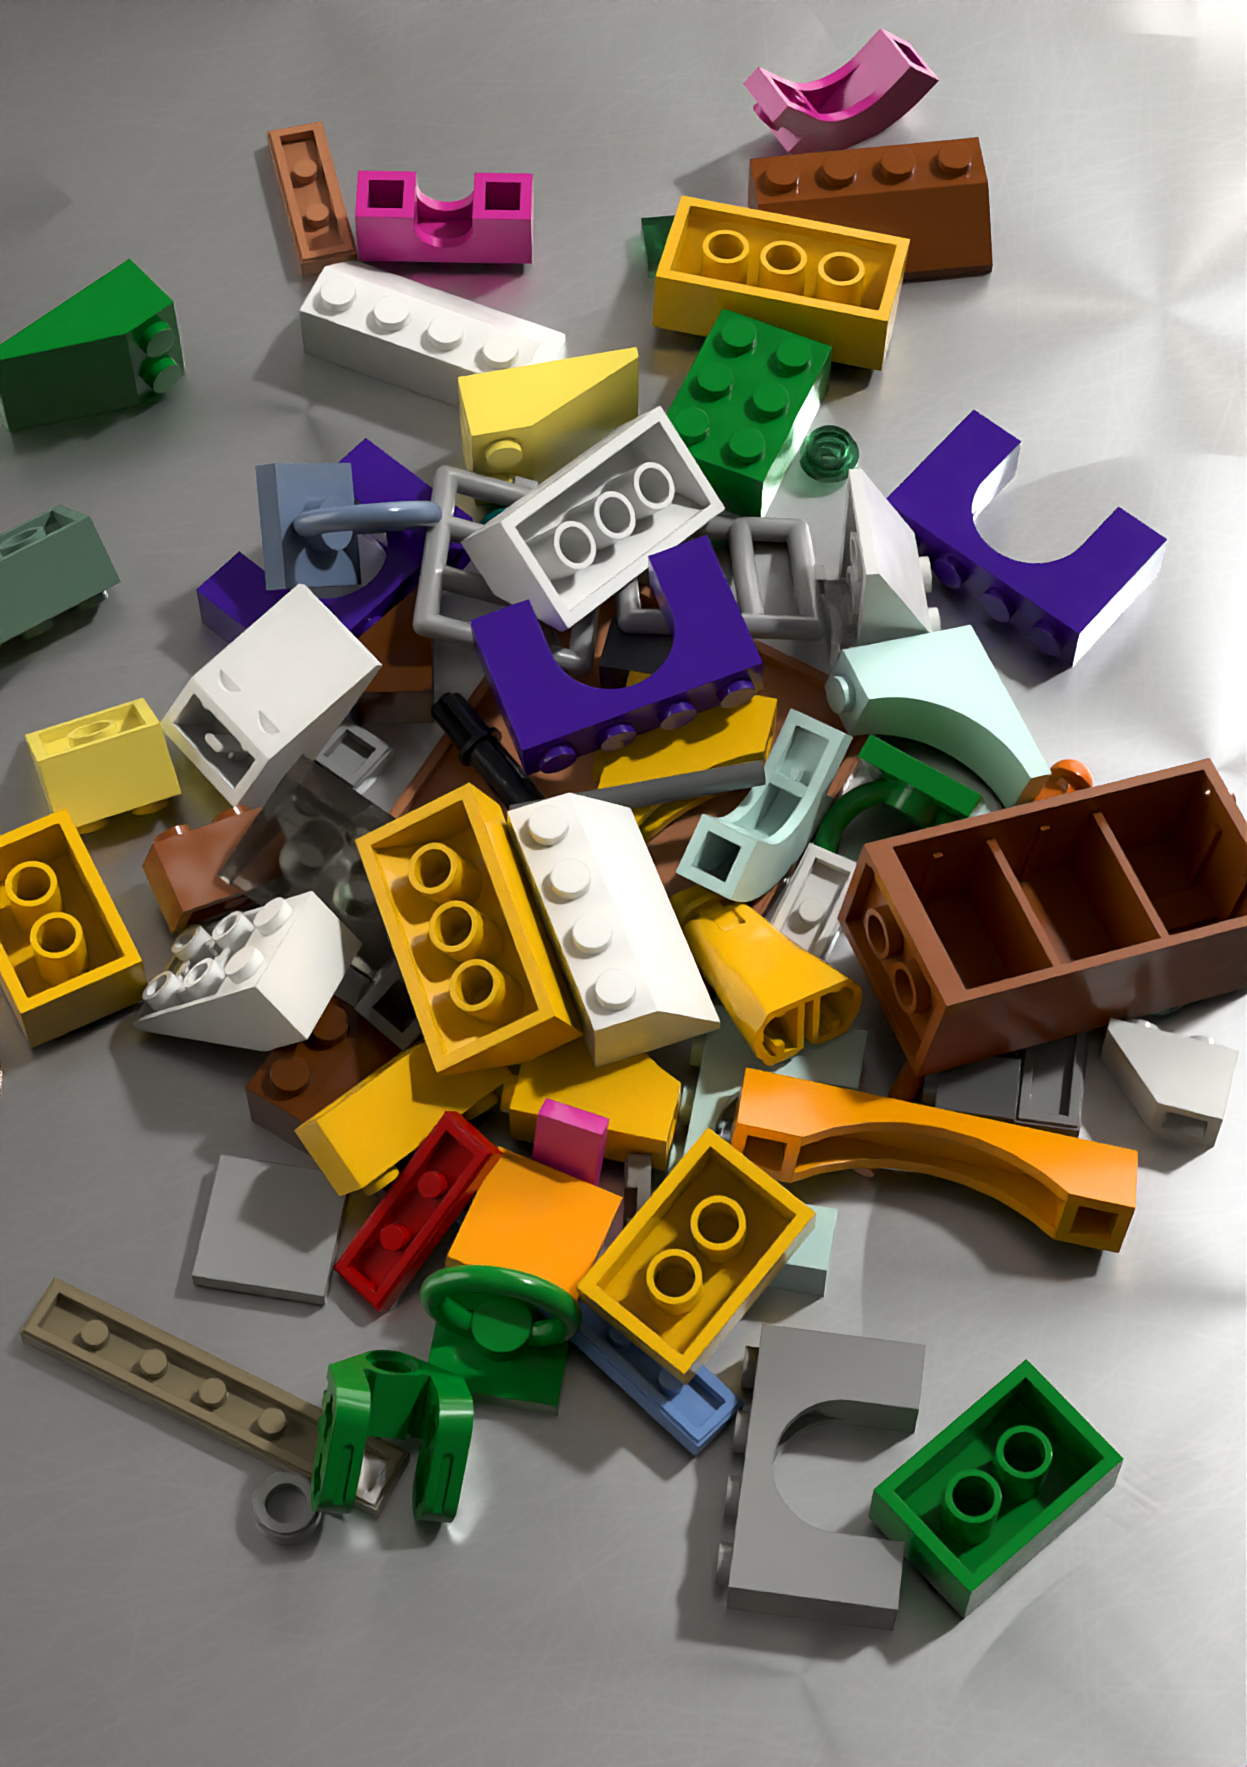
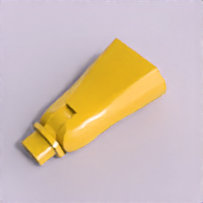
[669,884,862,1066]

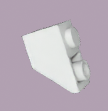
[1100,1017,1239,1147]

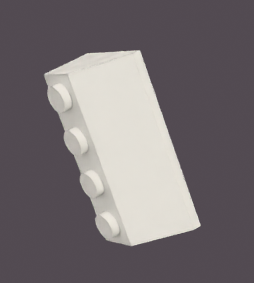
[299,260,565,408]
[460,406,725,632]
[507,793,721,1068]

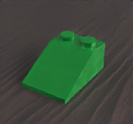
[0,258,186,432]

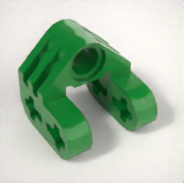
[311,1350,474,1523]

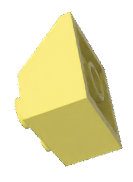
[25,698,182,834]

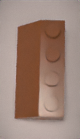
[748,137,993,280]

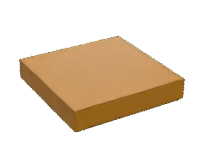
[445,1146,623,1303]

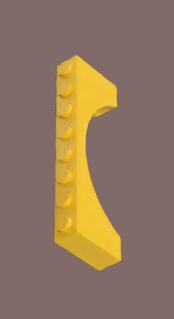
[500,670,778,1171]

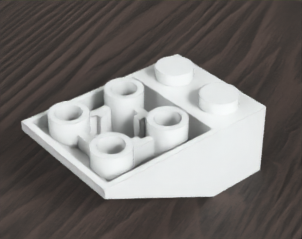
[160,584,383,809]
[131,891,363,1052]

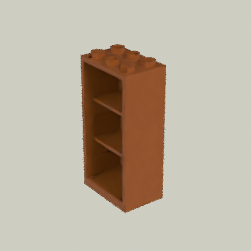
[837,758,1247,1078]

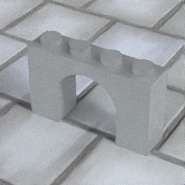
[715,1324,926,1631]

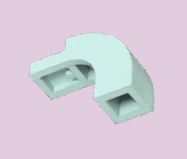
[675,709,853,902]

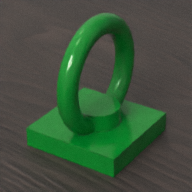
[814,734,990,854]
[419,1265,582,1416]

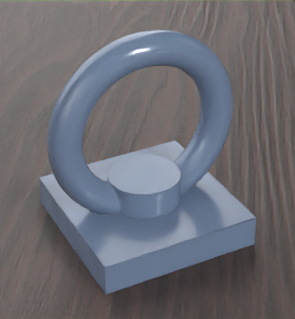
[255,463,442,591]

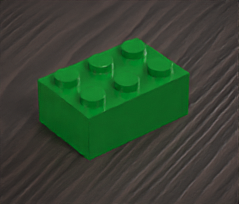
[666,308,832,517]
[868,1359,1124,1619]

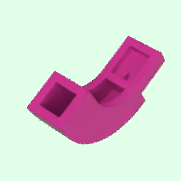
[743,28,939,155]

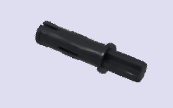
[431,692,546,811]

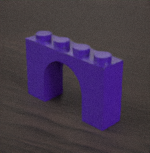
[886,409,1168,667]
[196,438,473,644]
[469,535,763,776]

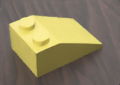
[458,347,639,505]

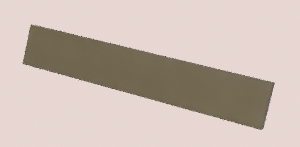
[19,1277,410,1519]

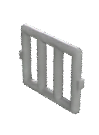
[413,465,599,678]
[614,515,827,641]

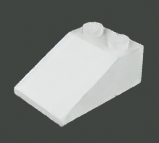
[839,468,941,648]

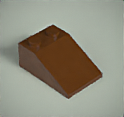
[245,994,487,1200]

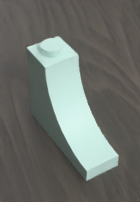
[824,625,1052,808]

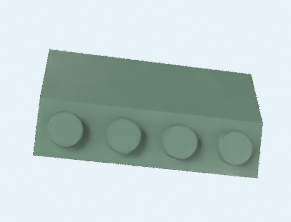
[0,504,121,644]

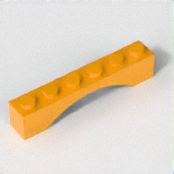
[729,1067,1138,1253]

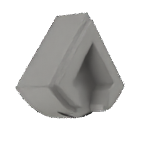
[623,1153,652,1229]

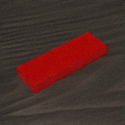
[333,1111,504,1311]

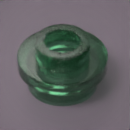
[799,425,859,483]

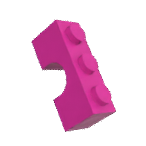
[355,171,534,264]

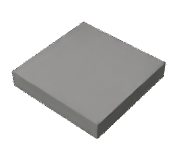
[192,1154,350,1305]

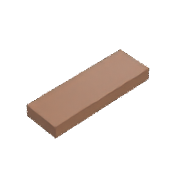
[266,121,358,277]

